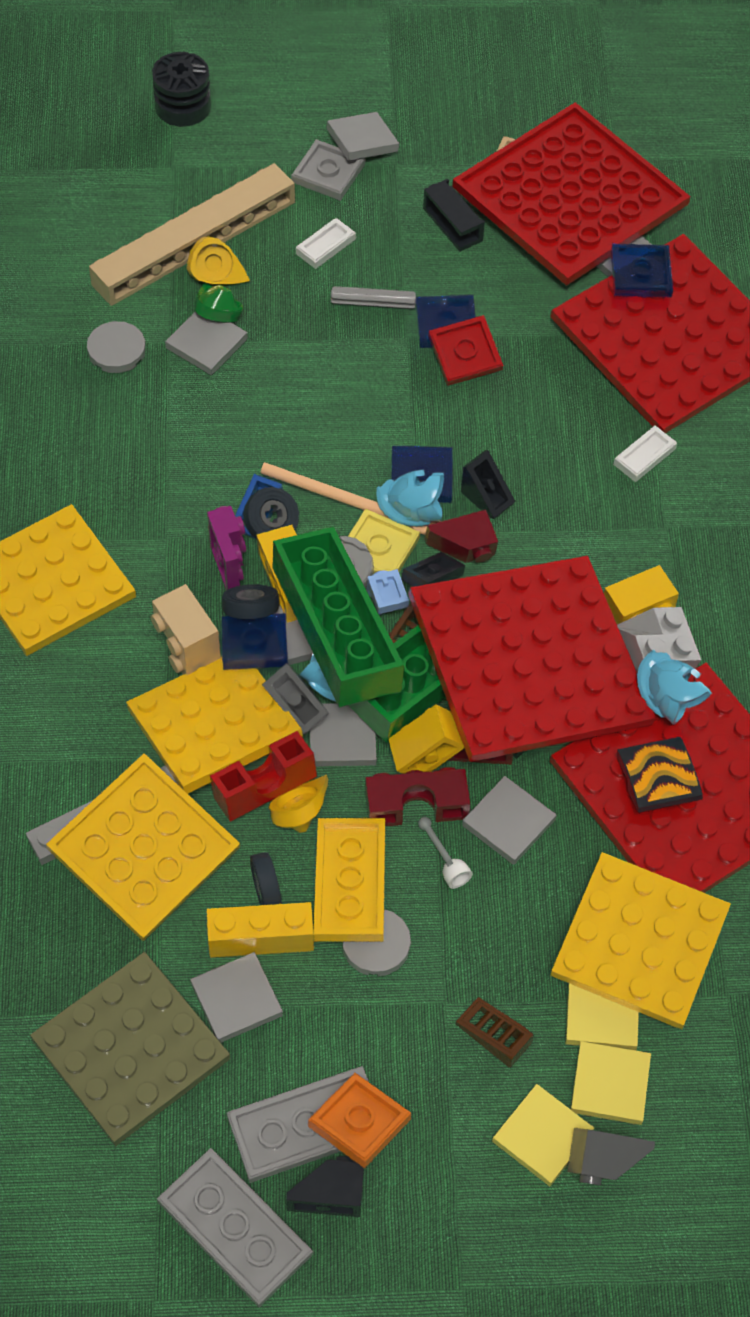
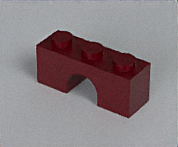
[365,767,470,827]

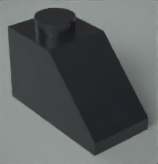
[286,1156,364,1217]

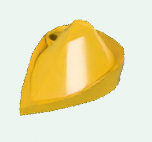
[187,236,250,284]
[269,775,328,833]

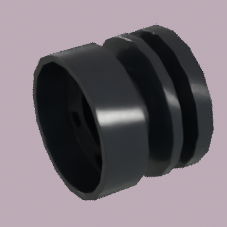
[152,52,211,127]

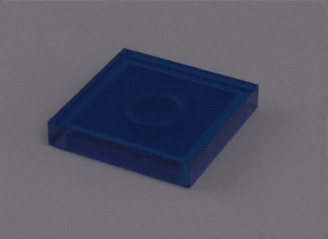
[611,244,673,297]
[416,295,476,348]
[391,446,453,503]
[222,613,288,670]

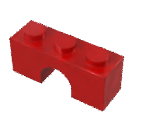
[210,731,317,822]

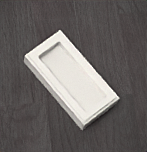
[296,218,356,269]
[613,426,677,482]

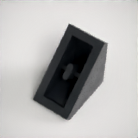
[461,450,516,519]

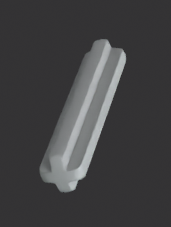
[331,286,416,309]

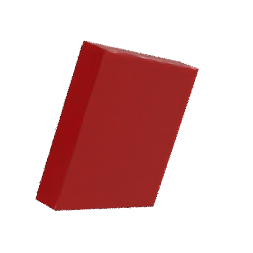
[428,315,503,386]

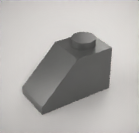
[262,664,329,735]
[567,1128,655,1186]

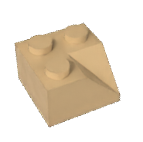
[150,584,221,675]

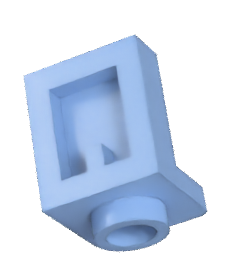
[366,569,409,614]

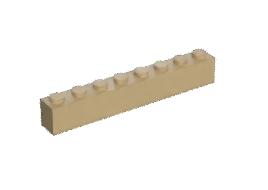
[89,163,295,306]

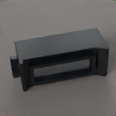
[423,178,485,252]

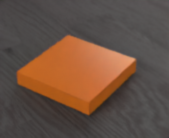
[308,1073,411,1168]

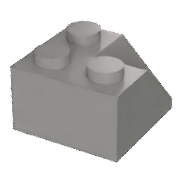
[617,607,701,673]

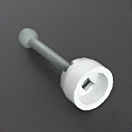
[418,817,473,889]

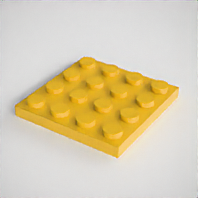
[0,504,136,656]
[126,647,303,794]
[46,753,240,941]
[551,852,731,1030]

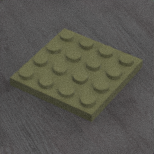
[30,952,230,1147]

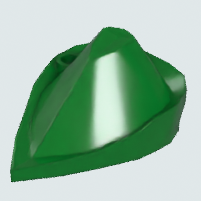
[194,283,244,322]

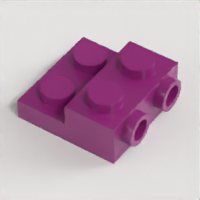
[207,505,246,591]

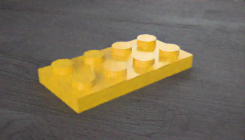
[313,818,385,942]

